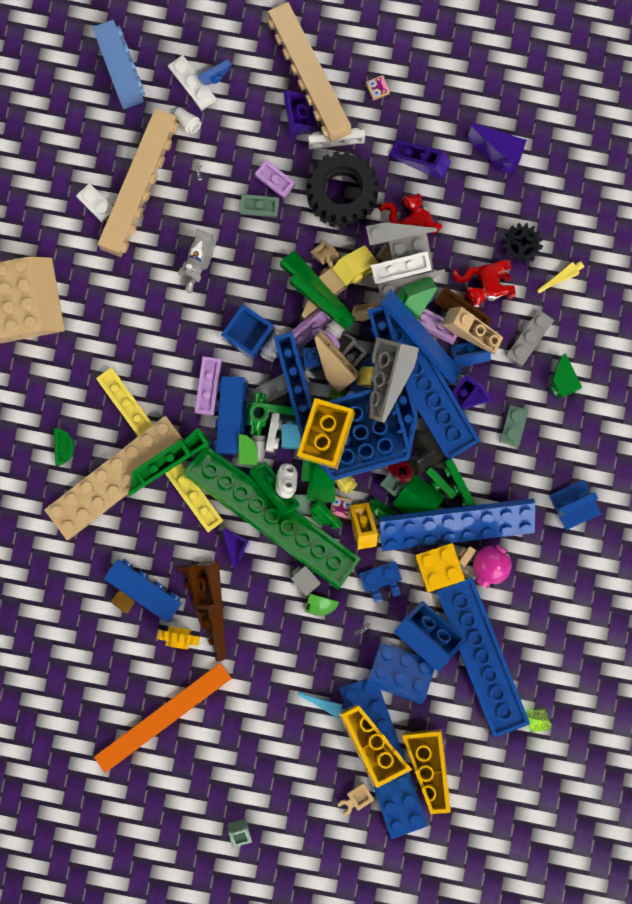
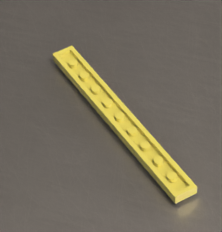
[96,367,224,533]

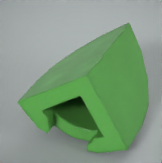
[239,434,258,465]
[305,594,339,616]

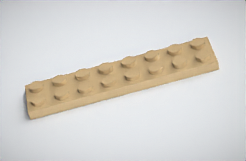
[44,416,184,540]

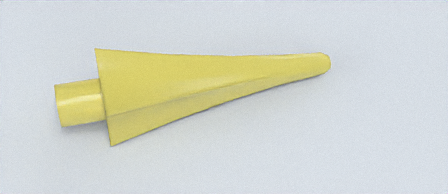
[537,261,584,293]

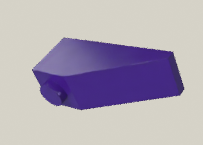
[389,139,451,178]

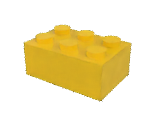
[297,398,355,469]

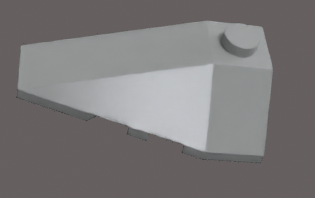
[369,337,419,423]

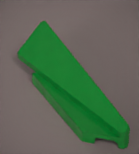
[280,251,355,331]

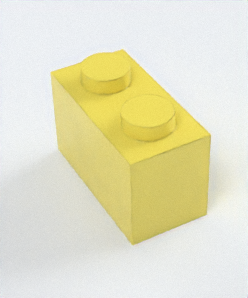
[332,245,379,286]

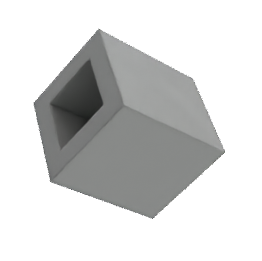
[291,566,321,596]

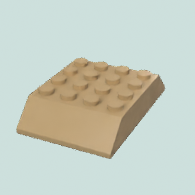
[0,257,65,343]

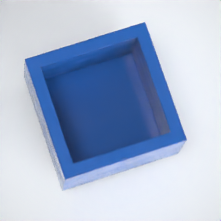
[221,304,275,361]

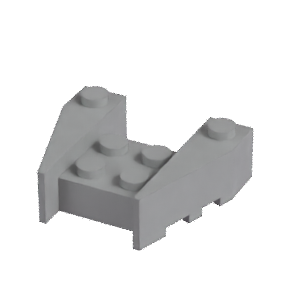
[366,222,445,300]

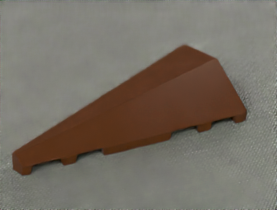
[177,561,226,662]

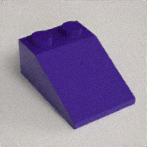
[467,123,527,173]

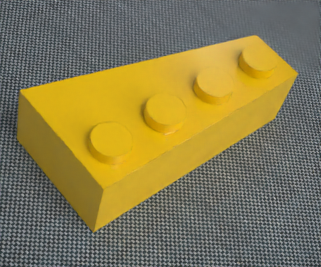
[338,705,412,788]
[402,729,451,814]

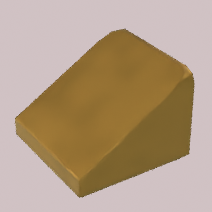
[111,591,134,613]

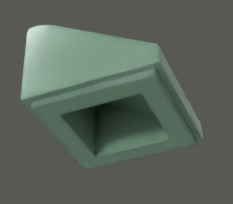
[293,494,312,515]
[227,819,252,848]

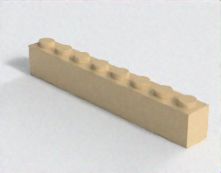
[267,2,351,143]
[97,108,179,257]

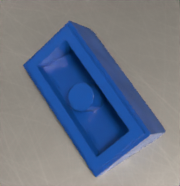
[449,342,491,368]

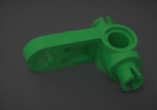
[247,392,294,436]

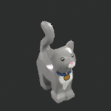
[178,229,216,294]

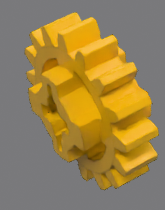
[157,626,200,649]

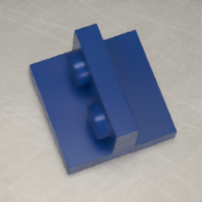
[549,480,601,531]

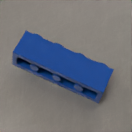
[214,376,248,456]
[104,559,183,623]

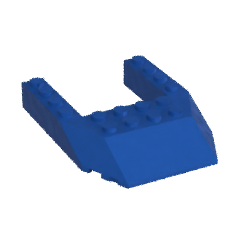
[274,306,418,481]

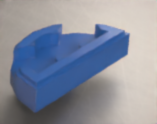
[198,60,232,86]

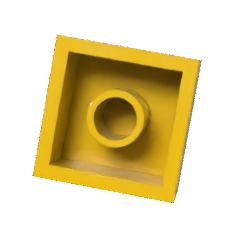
[414,543,465,592]

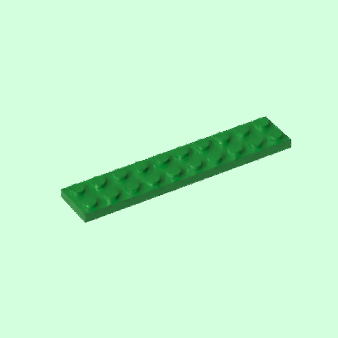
[183,446,361,590]

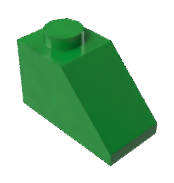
[397,277,438,319]
[550,353,582,400]

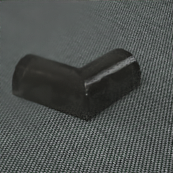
[407,427,446,477]

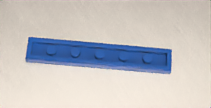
[380,289,462,385]

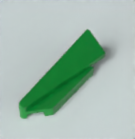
[128,428,212,496]
[301,460,335,503]

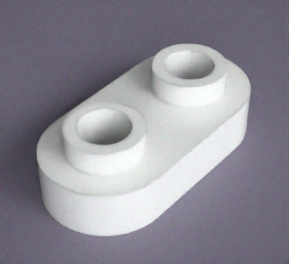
[276,463,298,499]

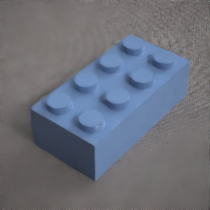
[92,20,145,110]

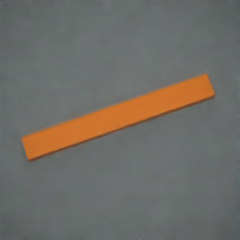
[94,663,232,773]

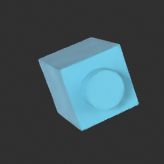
[281,421,301,450]

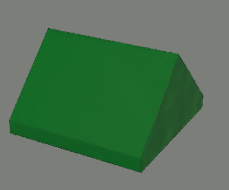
[392,473,445,514]

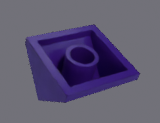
[283,90,319,137]

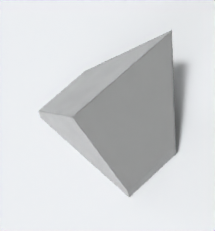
[339,332,369,368]

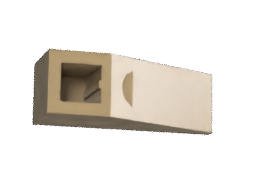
[441,307,503,354]

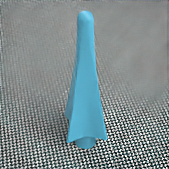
[298,692,346,718]

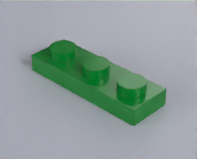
[442,459,476,507]
[249,461,300,516]

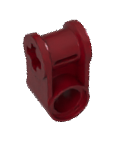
[384,461,413,483]

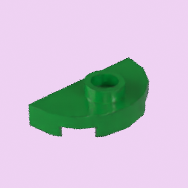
[54,428,75,466]
[426,467,456,499]
[369,496,399,520]
[311,499,342,529]

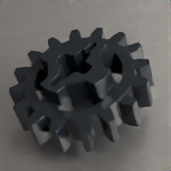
[502,223,543,265]

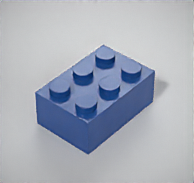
[394,600,467,672]
[366,643,435,704]

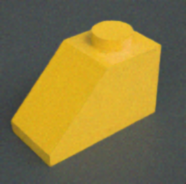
[350,502,378,550]

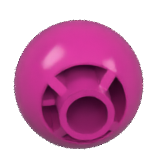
[473,545,512,588]

